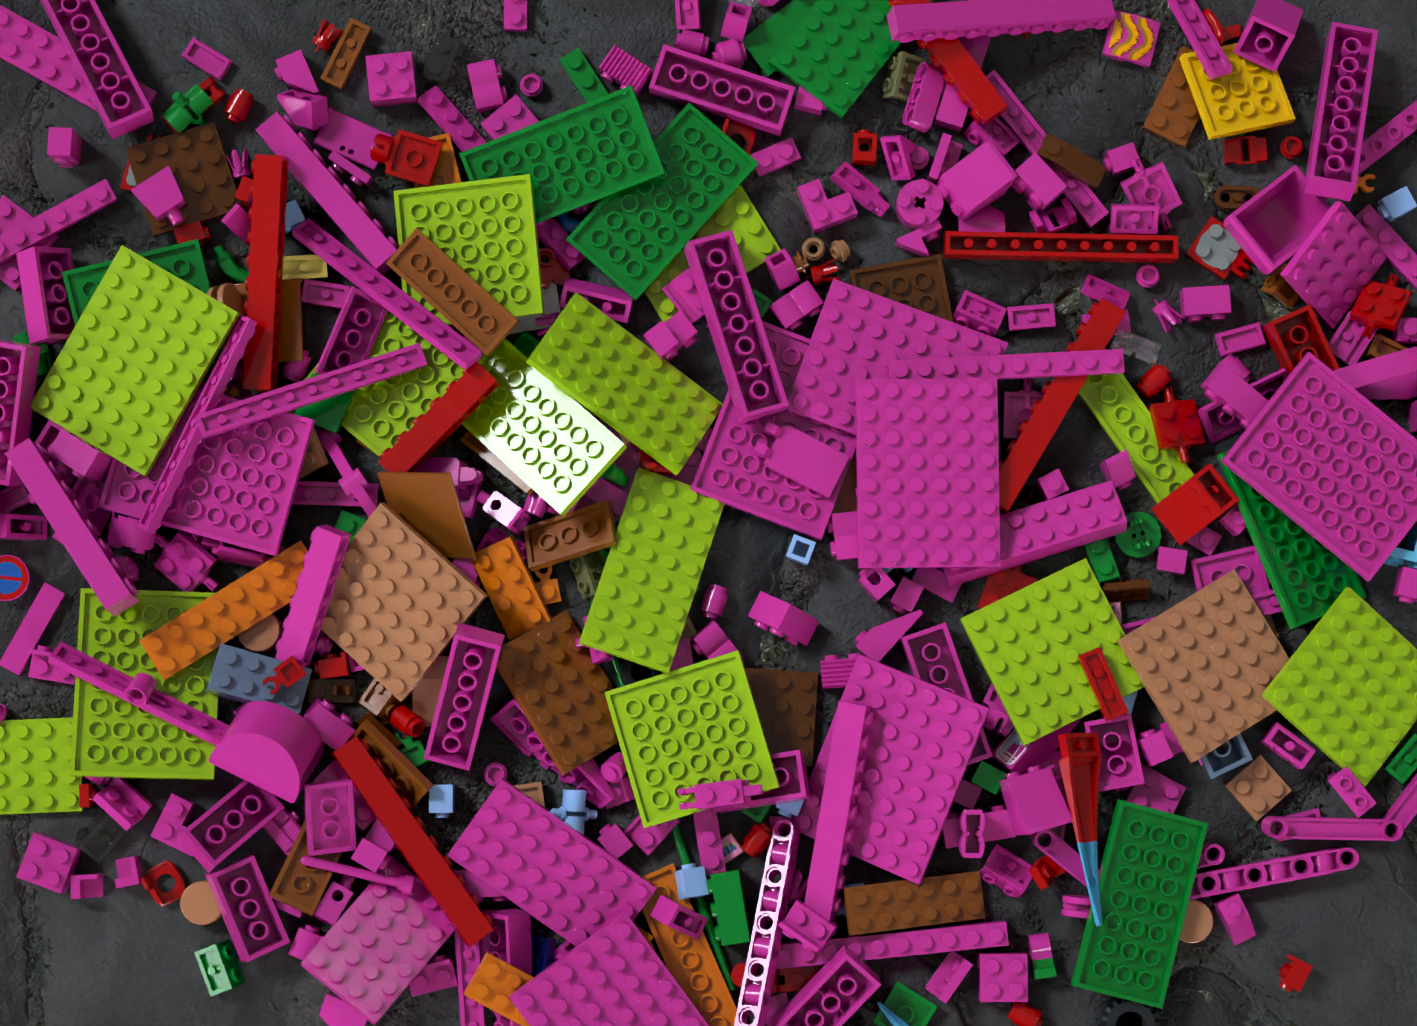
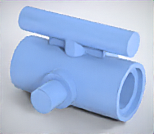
[551,789,597,835]

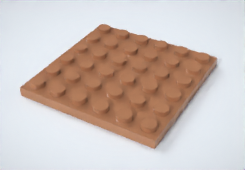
[321,502,487,702]
[1117,569,1289,763]

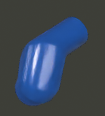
[557,212,582,233]

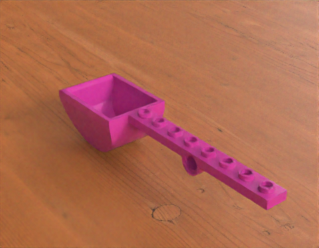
[1224,100,1417,274]
[48,641,324,803]

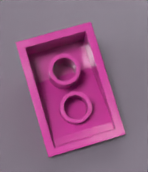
[1084,714,1145,792]

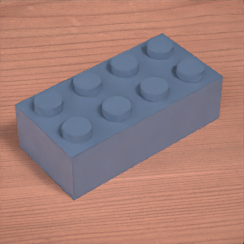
[206,643,312,714]

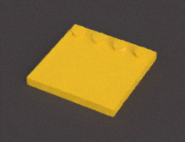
[1179,43,1296,140]

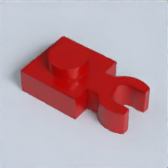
[262,655,307,695]

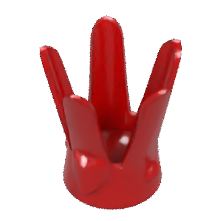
[311,18,344,53]
[805,258,841,285]

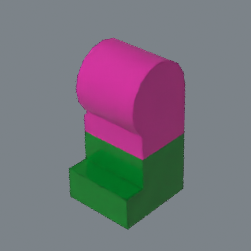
[1028,932,1057,979]

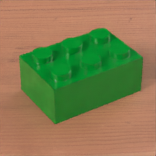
[707,869,751,946]

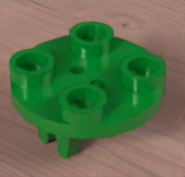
[1115,511,1161,558]

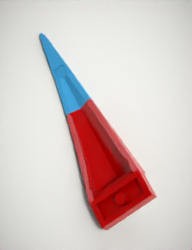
[1058,732,1102,927]

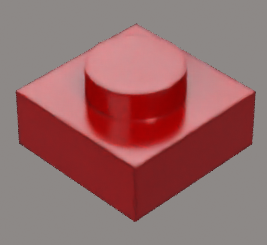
[79,784,97,808]

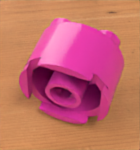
[896,179,944,230]
[107,512,157,554]

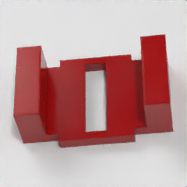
[1222,136,1267,165]
[234,176,253,209]

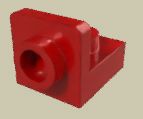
[1028,855,1066,890]

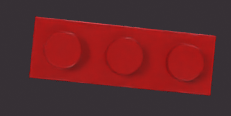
[1077,647,1129,722]

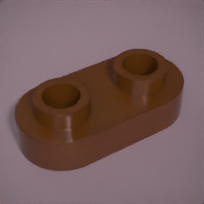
[1213,185,1259,210]

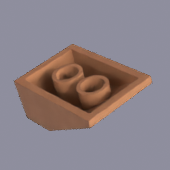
[412,656,449,727]

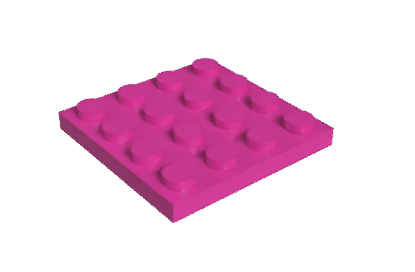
[1281,200,1387,329]

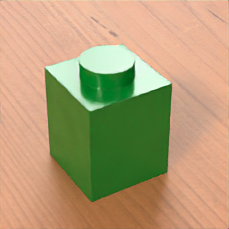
[969,761,1006,795]

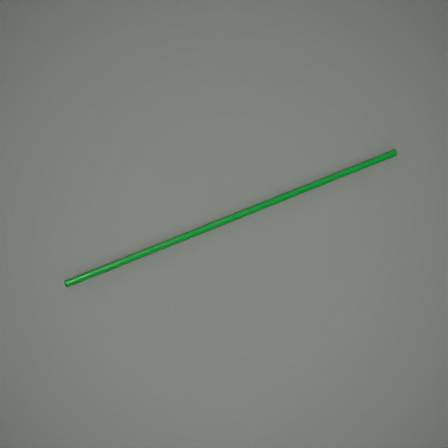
[589,595,736,991]

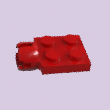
[370,129,444,187]

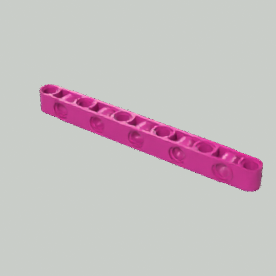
[734,819,800,1026]
[1189,847,1359,900]

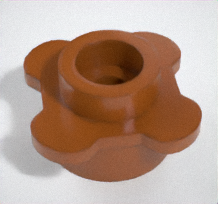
[791,251,809,275]

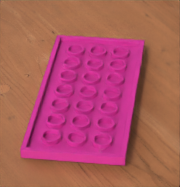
[447,778,657,946]

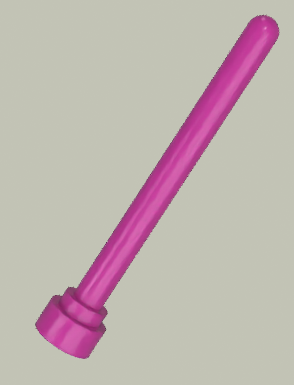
[301,856,414,895]

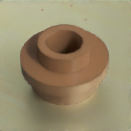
[802,238,825,261]
[830,240,850,262]

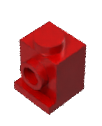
[852,130,877,166]
[173,221,212,248]
[314,652,351,679]
[1278,954,1313,993]

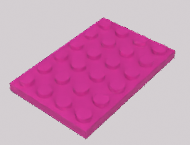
[301,859,456,1025]

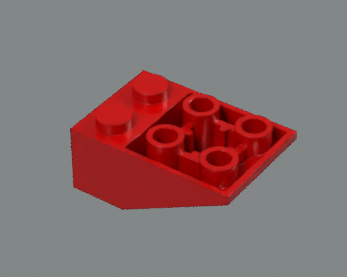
[1151,463,1239,545]

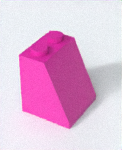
[1233,0,1304,72]
[935,139,1018,222]
[999,764,1072,835]

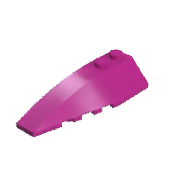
[1333,346,1417,400]
[490,696,615,809]
[480,909,532,1026]

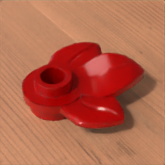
[539,248,570,290]

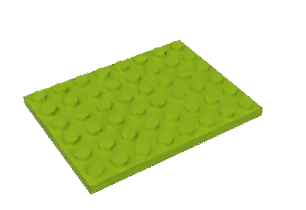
[31,245,240,477]
[70,588,219,780]

